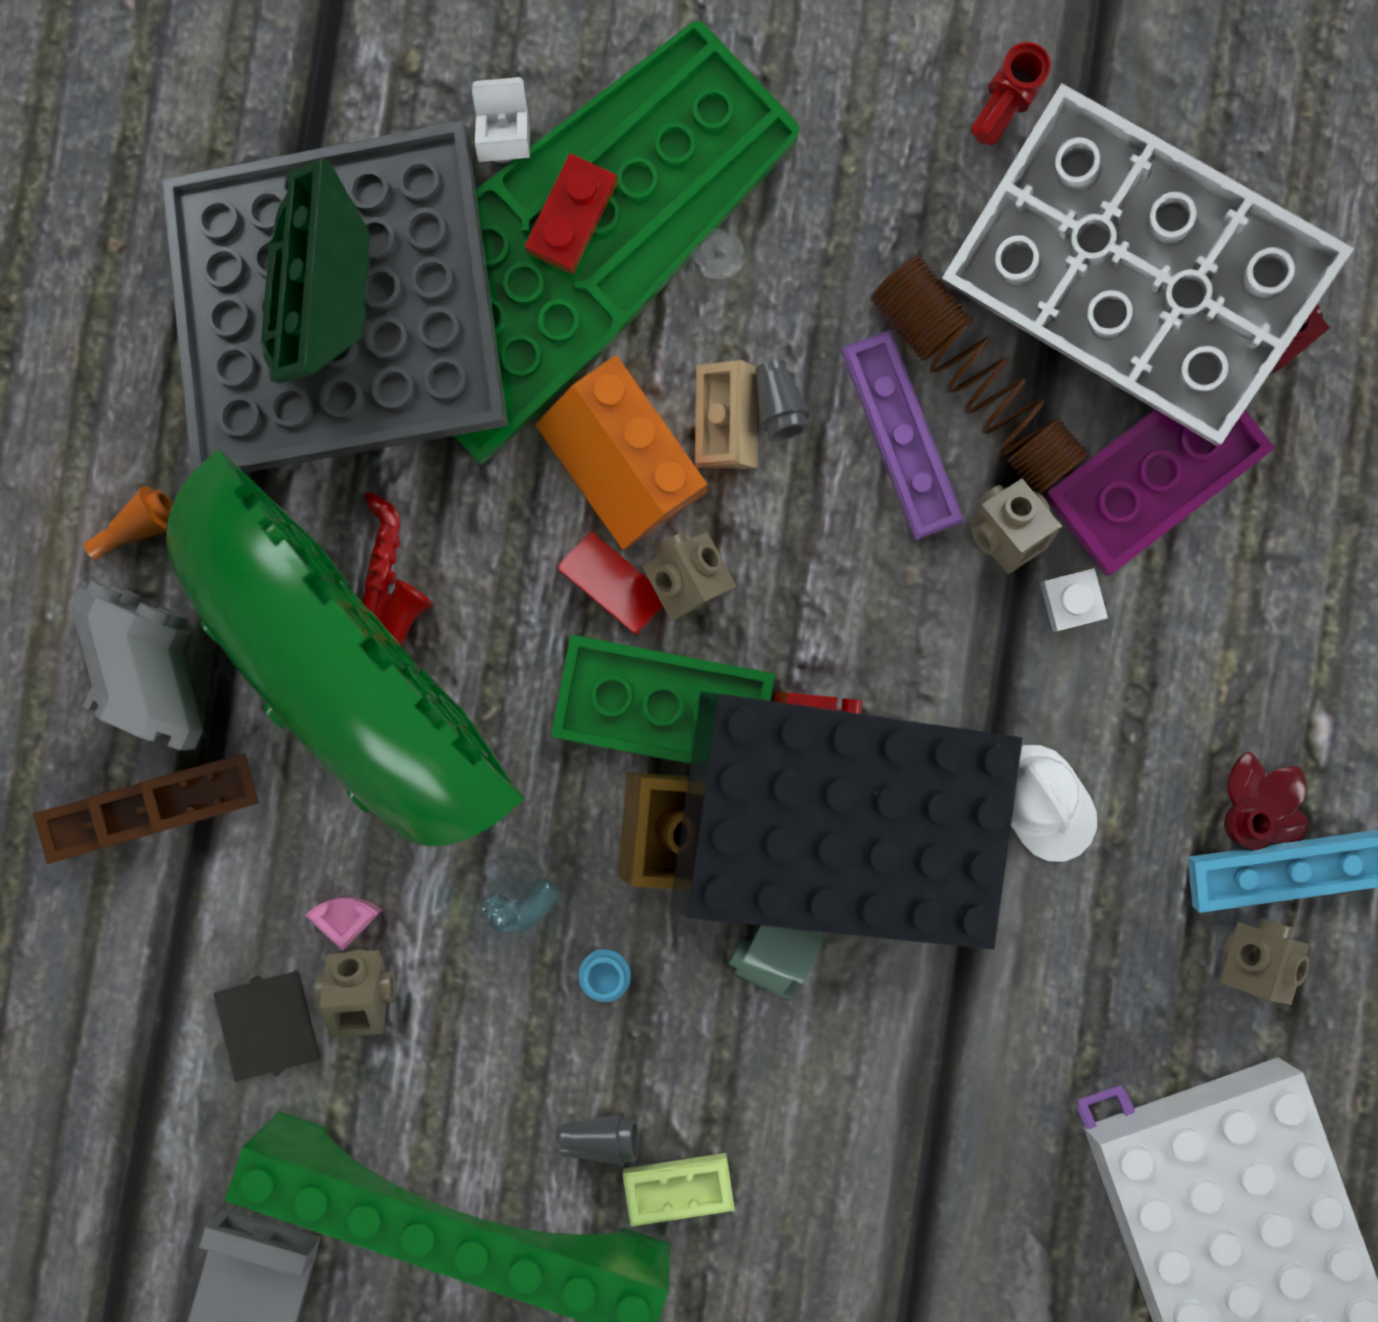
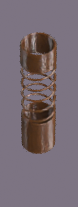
[870,255,1088,493]

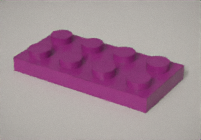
[1043,409,1275,576]

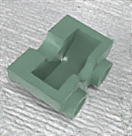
[728,925,824,1001]

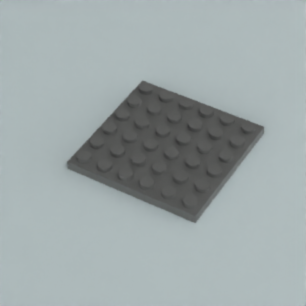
[162,120,508,473]

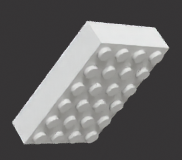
[942,83,1354,446]
[1084,1057,1378,1322]

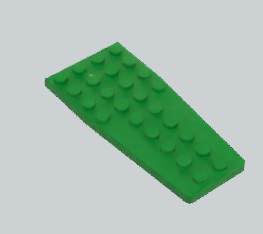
[454,21,799,466]

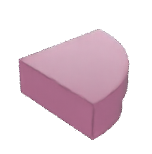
[305,897,382,951]

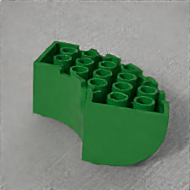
[166,449,524,846]

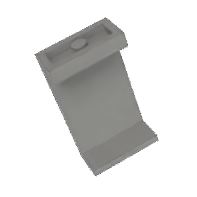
[188,1210,321,1322]

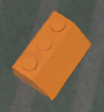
[535,355,708,551]

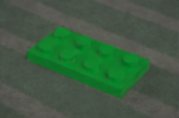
[551,635,775,764]

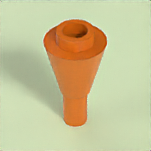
[84,486,173,559]

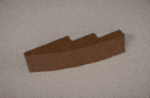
[33,754,259,864]

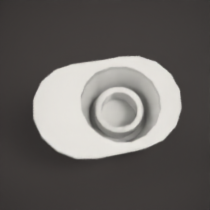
[1011,745,1097,862]

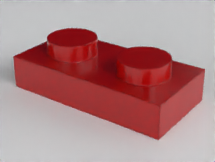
[524,153,618,275]

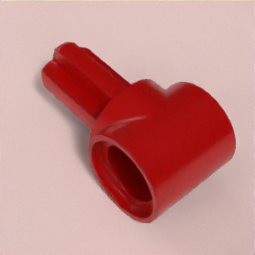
[970,42,1051,146]

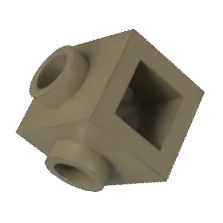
[969,479,1062,574]
[642,532,737,621]
[1220,918,1309,1005]
[315,949,396,1038]

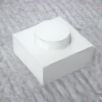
[1040,568,1108,632]

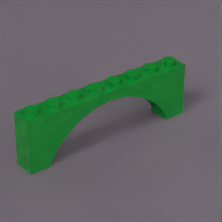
[224,1111,671,1322]

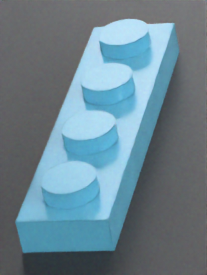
[1188,830,1378,913]

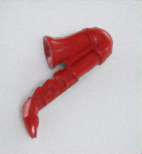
[362,491,434,647]

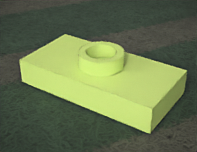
[623,1153,735,1227]

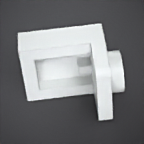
[472,77,530,163]

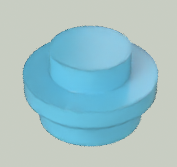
[578,949,631,1002]

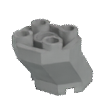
[71,580,203,750]

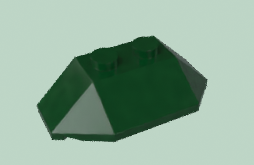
[261,158,370,384]

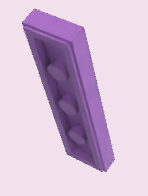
[841,330,964,541]

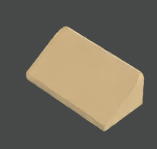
[695,360,759,469]

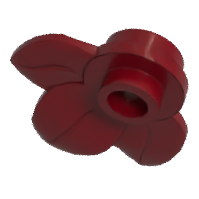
[1224,752,1310,850]

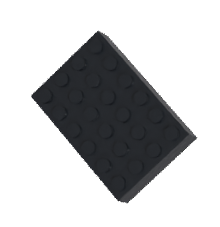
[670,692,1023,950]

